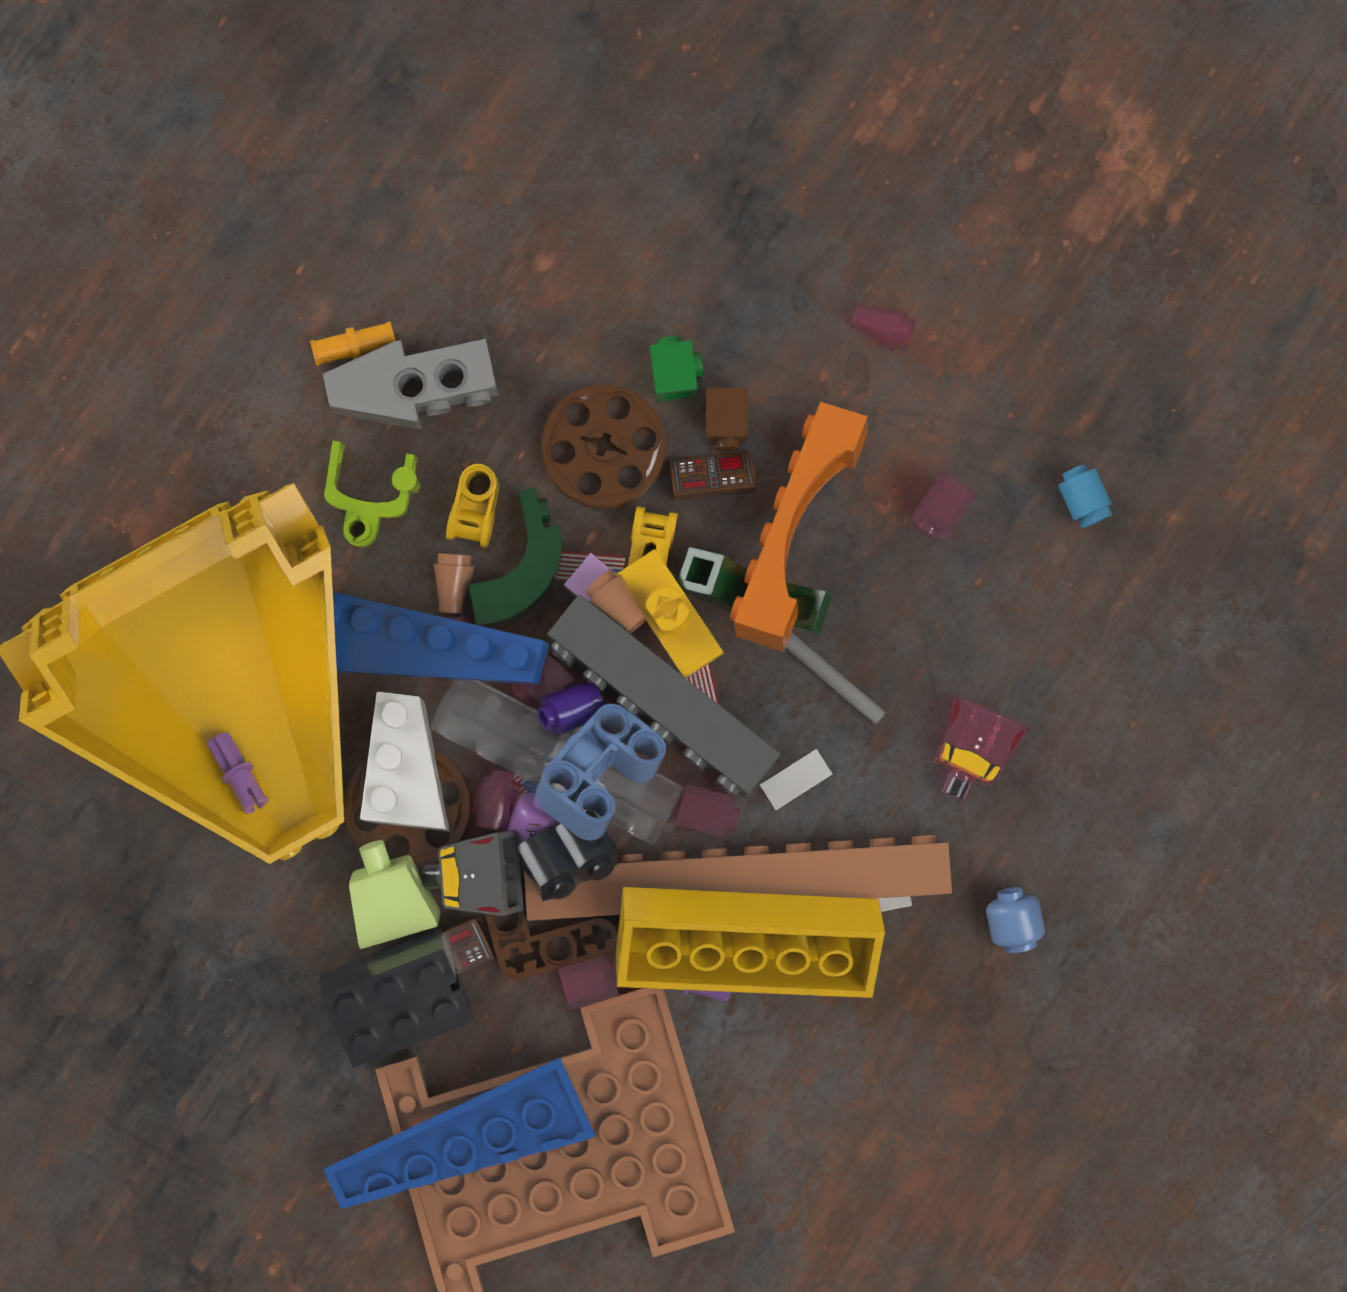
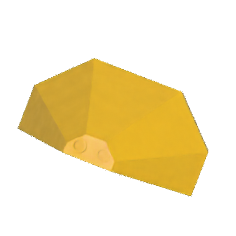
[0,483,344,864]

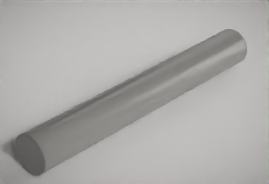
[786,632,886,725]

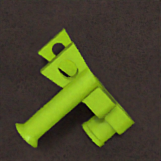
[324,440,420,547]

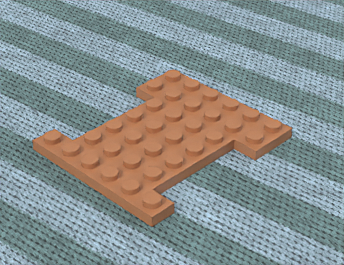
[375,988,735,1292]

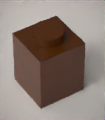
[705,387,748,451]

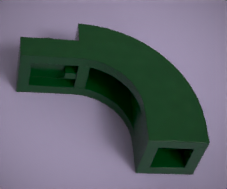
[469,488,563,628]
[677,547,832,635]

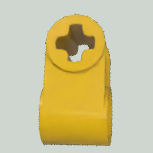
[446,464,500,548]

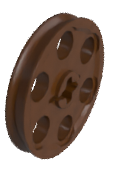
[542,384,666,509]
[344,749,471,869]

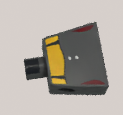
[421,830,524,916]

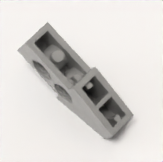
[323,339,499,429]

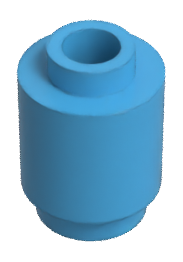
[1058,464,1112,529]

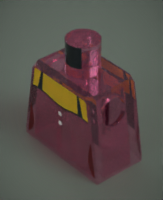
[934,694,1029,802]

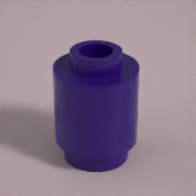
[538,682,604,736]

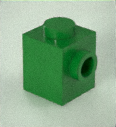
[650,336,703,403]

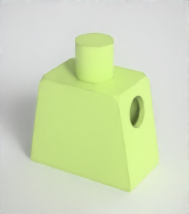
[349,840,441,949]

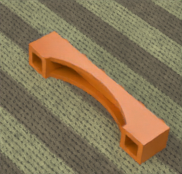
[730,402,868,652]

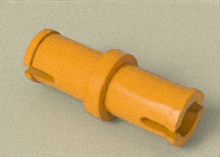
[310,321,396,367]

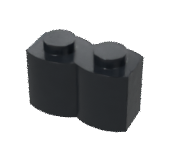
[517,810,619,901]

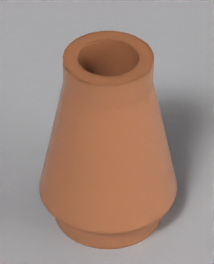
[433,553,475,614]
[586,570,647,634]

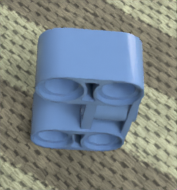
[535,704,666,841]

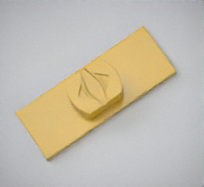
[616,549,724,678]

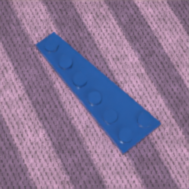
[333,592,549,685]
[323,1057,596,1209]

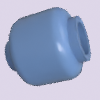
[986,887,1045,953]

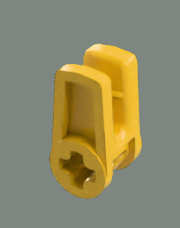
[628,506,678,566]

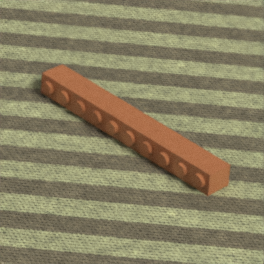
[524,835,952,921]

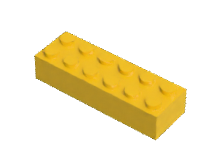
[616,887,885,998]

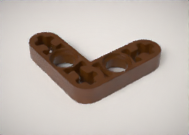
[485,907,618,979]

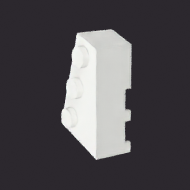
[360,692,450,832]

